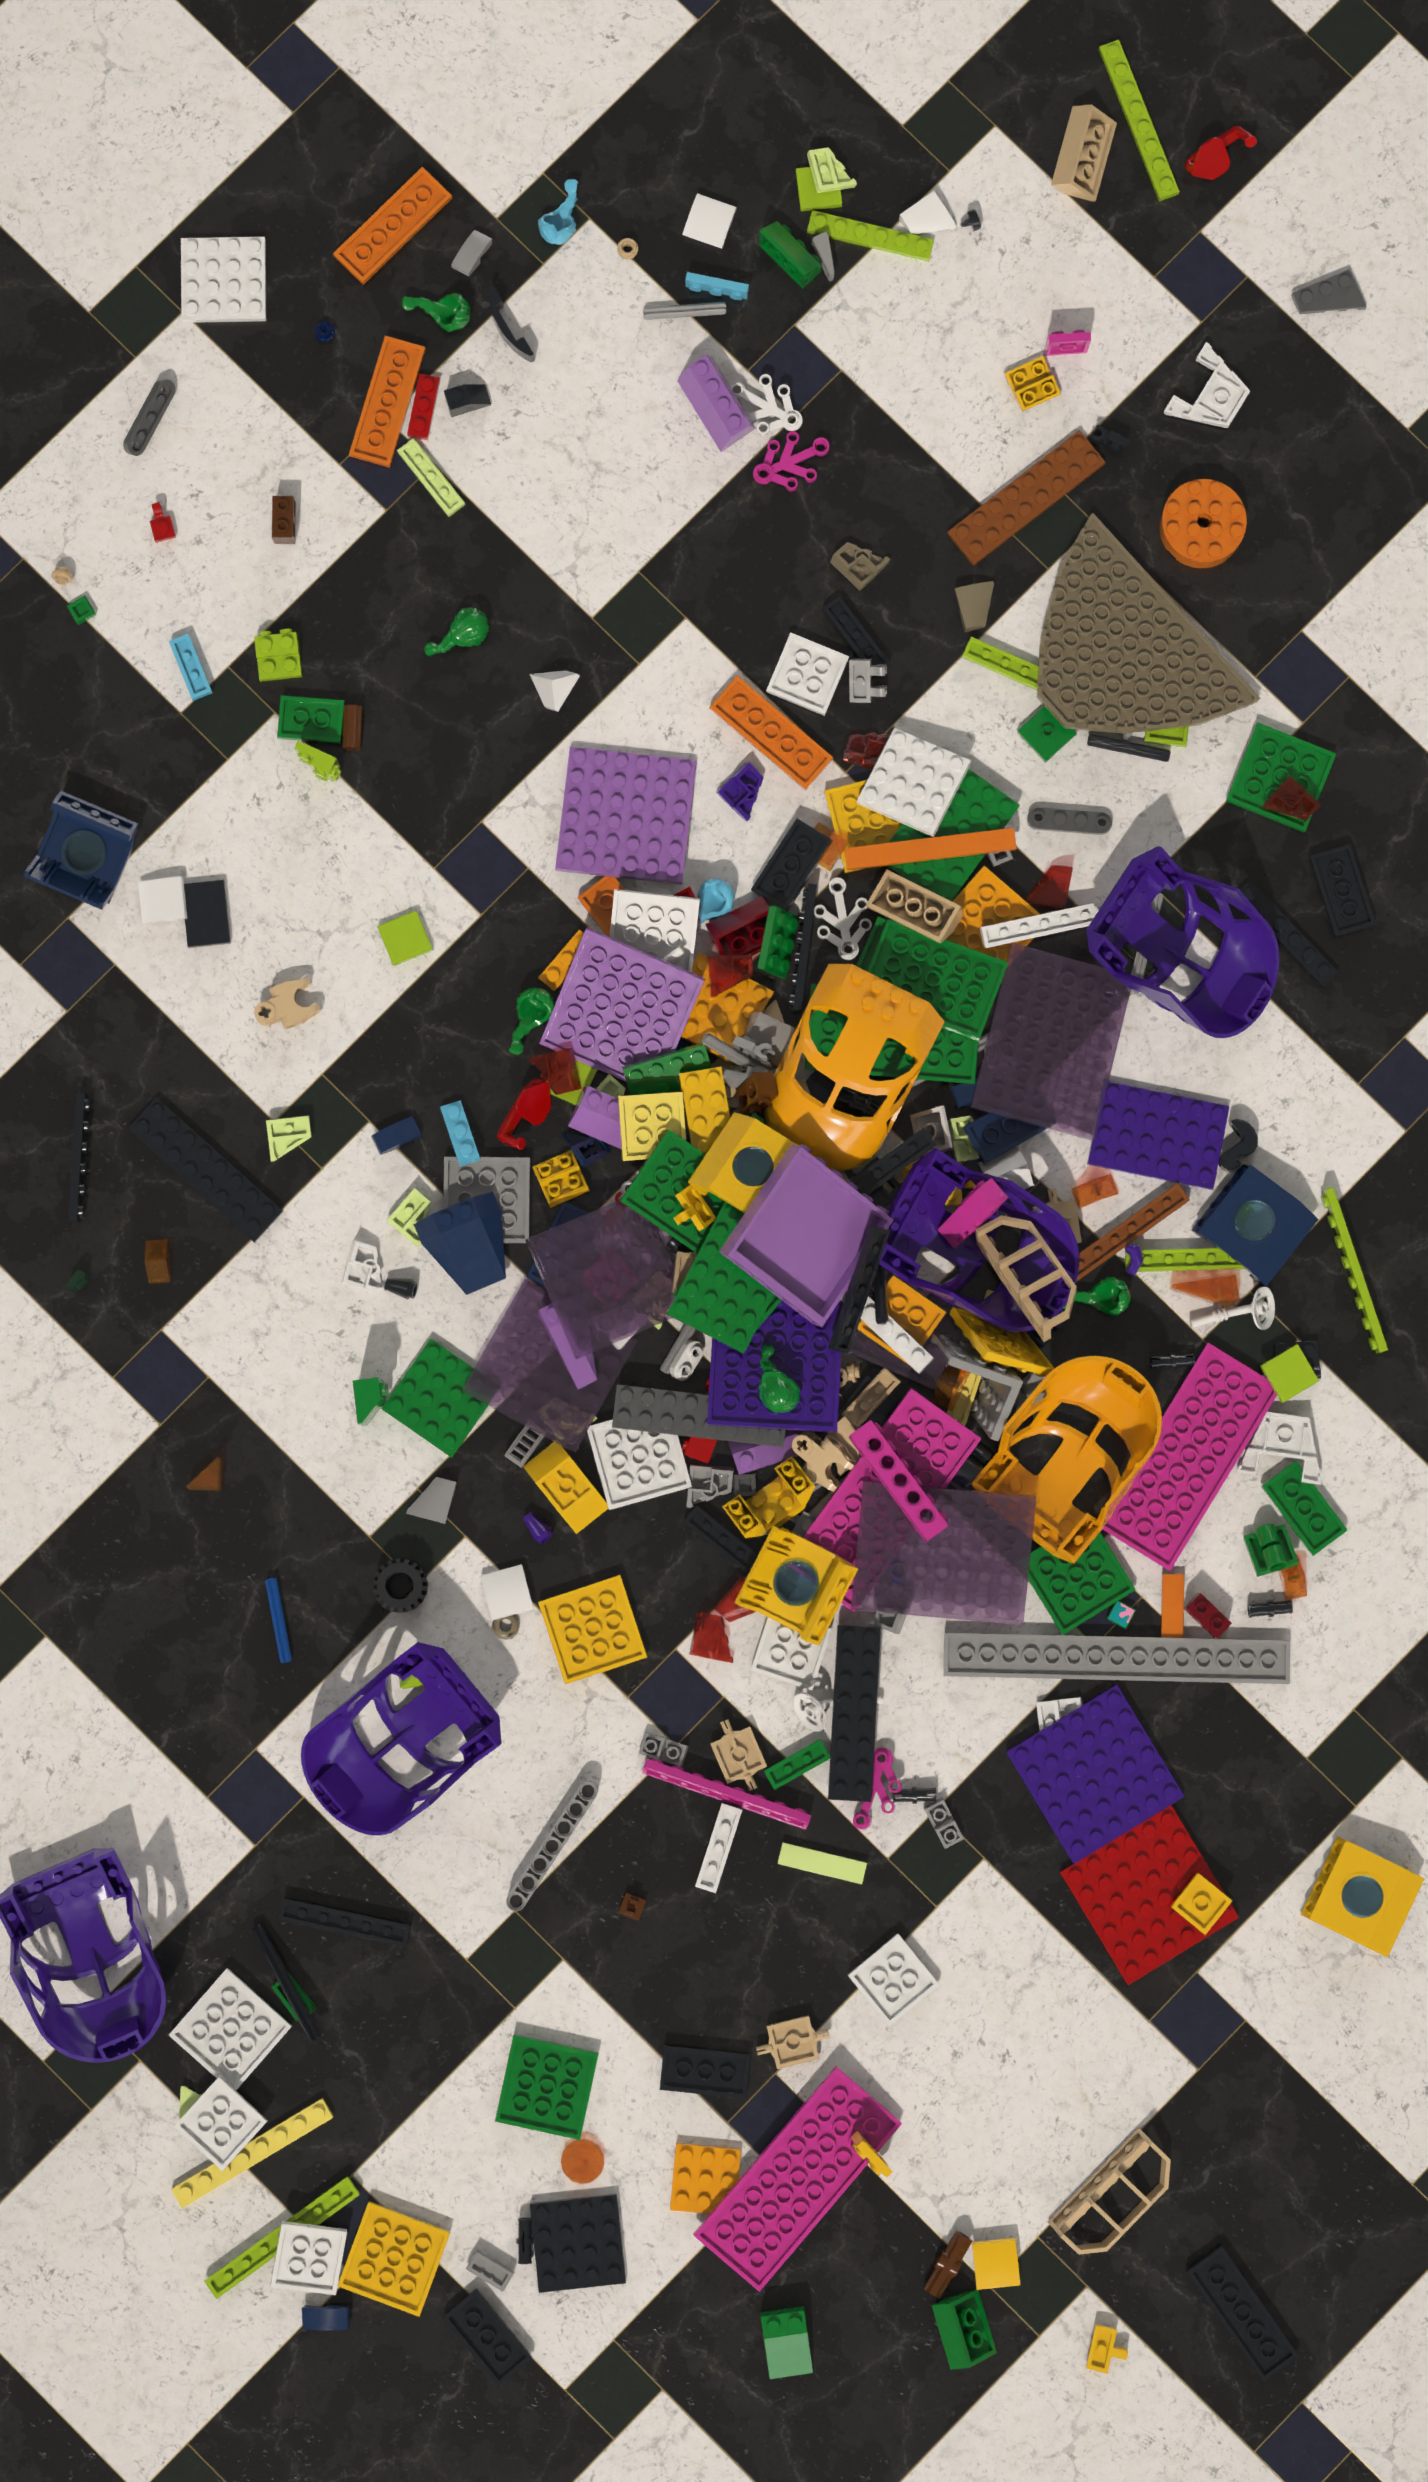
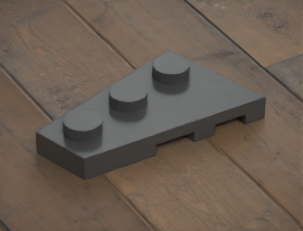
[1291,269,1367,314]

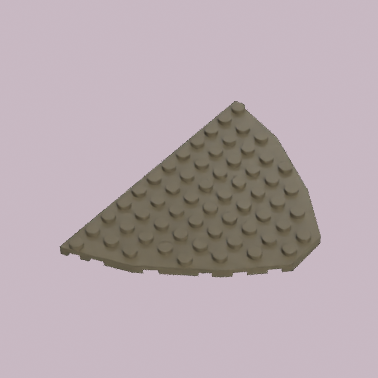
[1037,513,1261,734]

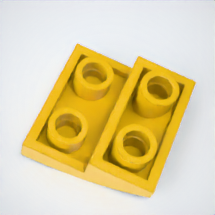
[1004,356,1061,412]
[532,1150,589,1208]
[972,2238,1020,2290]

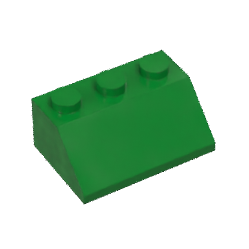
[759,221,821,289]
[353,1377,389,1426]
[932,2289,997,2370]

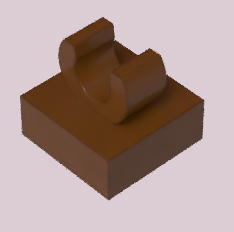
[618,1892,646,1921]

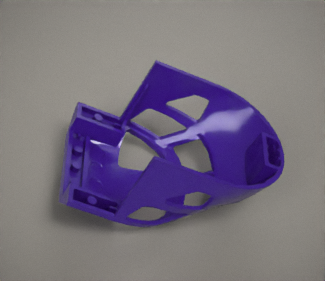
[1086,846,1279,1038]
[879,1148,1079,1332]
[301,1642,502,1836]
[0,1848,166,2063]

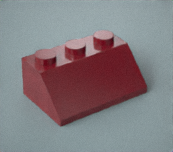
[705,896,769,967]

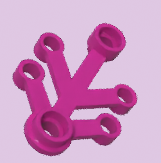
[753,431,829,492]
[853,1748,902,1830]

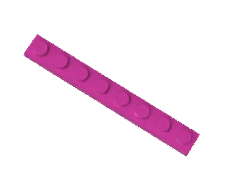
[642,1759,811,1830]

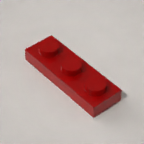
[407,374,440,440]

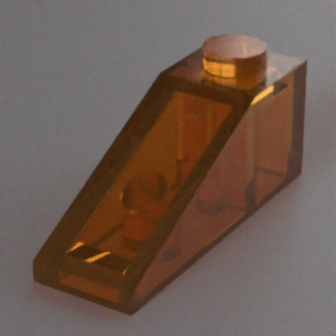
[1170,1275,1240,1308]

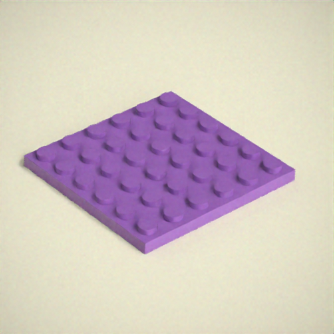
[555,747,696,885]
[539,927,705,1081]

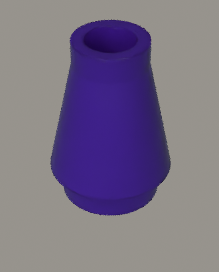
[523,1511,553,1544]

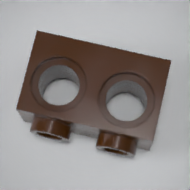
[272,496,296,544]
[736,1072,778,1115]

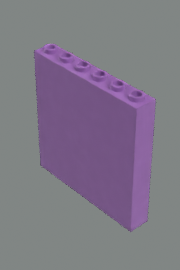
[719,1144,893,1327]

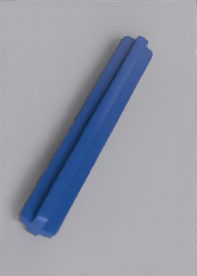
[265,1578,292,1663]

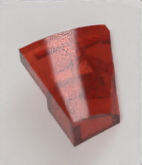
[843,730,893,770]
[1262,775,1321,821]
[1025,865,1073,910]
[708,954,753,997]
[529,1047,582,1095]
[713,1576,756,1623]
[689,1612,733,1663]

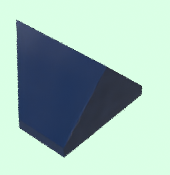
[561,1133,611,1169]

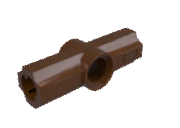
[924,2230,973,2298]

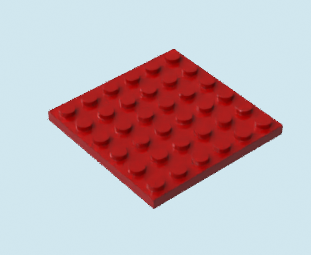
[1060,1805,1239,1985]

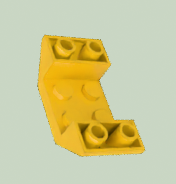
[523,1440,609,1534]
[722,1456,815,1538]

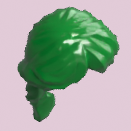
[402,293,470,332]
[424,607,489,657]
[509,987,554,1055]
[1063,1276,1131,1316]
[759,1344,800,1413]

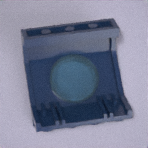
[24,791,139,910]
[1191,1164,1319,1286]

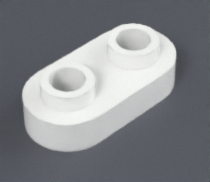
[670,1340,704,1381]

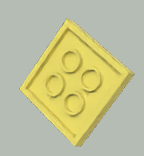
[618,1092,686,1161]

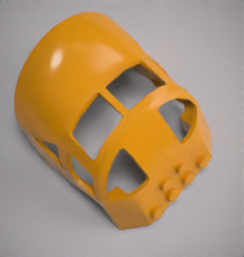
[764,964,944,1171]
[971,1356,1162,1564]

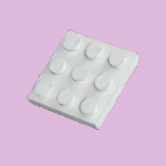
[766,633,849,716]
[751,1617,832,1690]
[848,1933,940,2027]
[174,2076,268,2171]
[270,2221,347,2295]

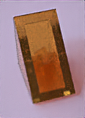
[1071,1174,1119,1209]
[144,1239,171,1284]
[932,1365,970,1411]
[186,1457,223,1491]
[1278,1554,1307,1601]

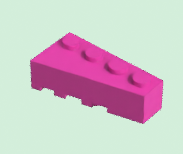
[937,1178,1009,1249]

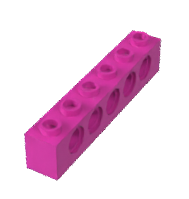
[849,1420,949,1543]

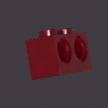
[1184,1593,1232,1639]

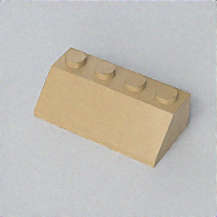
[1051,105,1117,202]
[866,870,963,944]

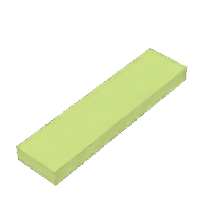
[397,438,465,517]
[777,1842,867,1884]

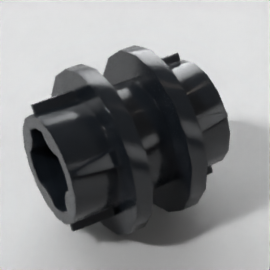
[833,1086,881,1117]

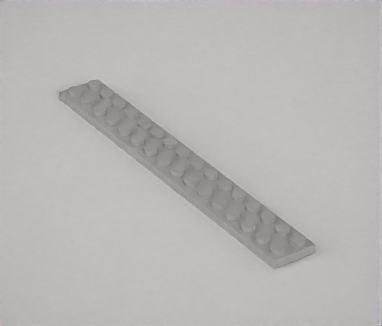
[943,1633,1290,1684]

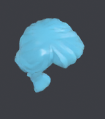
[538,179,579,245]
[698,878,735,923]

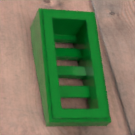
[271,1973,317,2021]

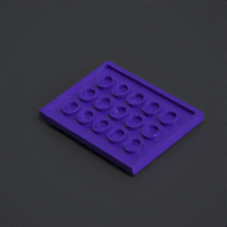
[1087,1081,1230,1190]

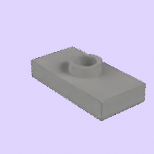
[466,2249,515,2292]

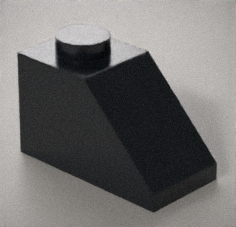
[444,384,491,417]

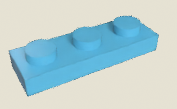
[685,272,749,300]
[169,634,212,701]
[440,1100,480,1167]

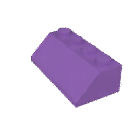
[678,354,756,452]
[568,1086,646,1160]

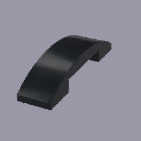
[488,283,535,362]

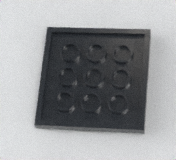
[530,2194,626,2293]

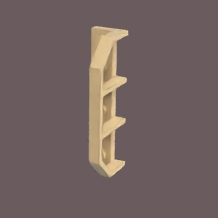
[975,1215,1077,1342]
[1048,2128,1171,2255]

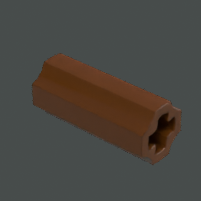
[342,705,362,751]

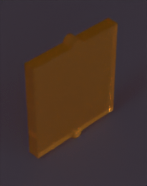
[814,822,849,872]

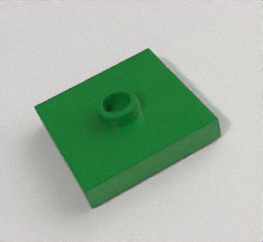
[1017,706,1077,763]

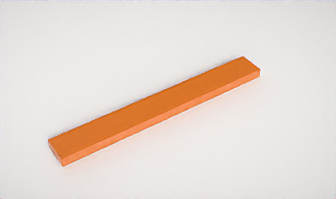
[844,828,1017,870]

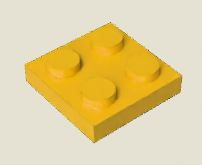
[1170,1872,1232,1935]
[851,2131,893,2178]

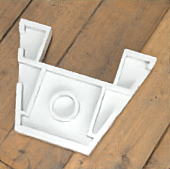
[1164,342,1250,428]
[1237,1412,1322,1485]

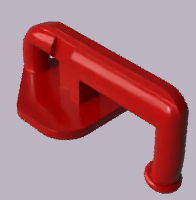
[1185,126,1257,180]
[497,1078,551,1150]

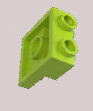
[254,629,302,682]
[294,741,341,782]

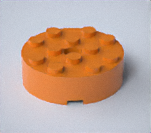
[1159,479,1247,568]

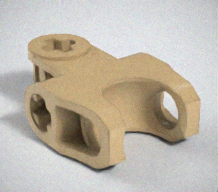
[254,978,321,1029]
[792,1431,857,1492]

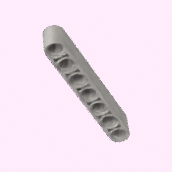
[506,1781,598,1911]

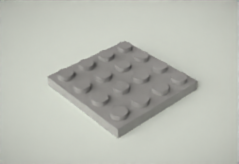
[443,1157,530,1244]

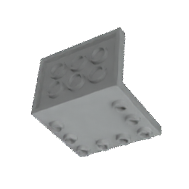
[930,1333,1023,1441]

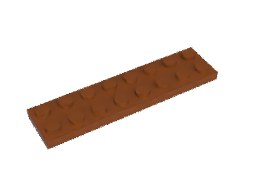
[947,430,1106,566]

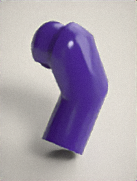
[1125,1243,1144,1276]

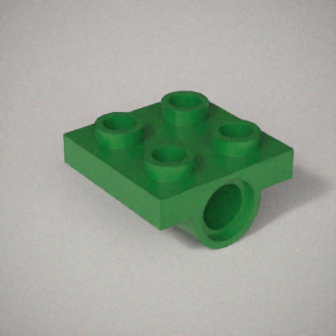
[1243,1524,1299,1577]

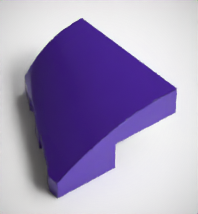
[716,762,764,821]

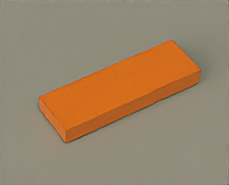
[1161,1574,1184,1638]

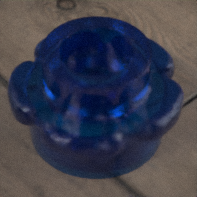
[314,321,335,342]

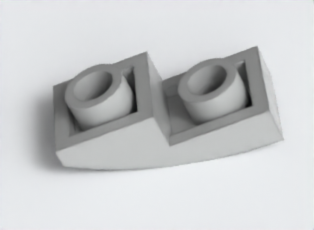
[451,230,492,276]
[723,1066,769,1088]
[639,1733,689,1767]
[923,1798,964,1849]

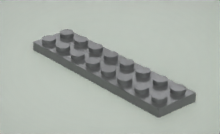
[612,1385,786,1448]

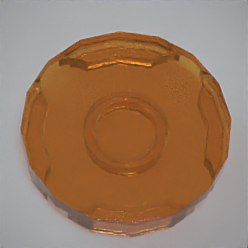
[561,2139,605,2184]

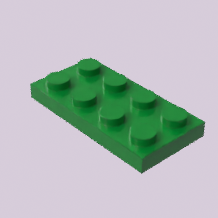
[622,1043,712,1095]
[1261,1461,1348,1556]

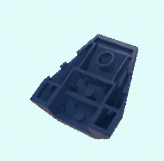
[413,1191,506,1295]

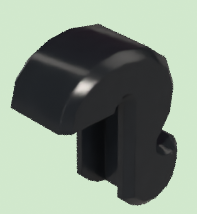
[1218,1119,1258,1172]
[949,1441,994,1493]

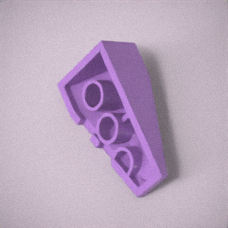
[538,1295,597,1390]
[728,1430,816,1475]

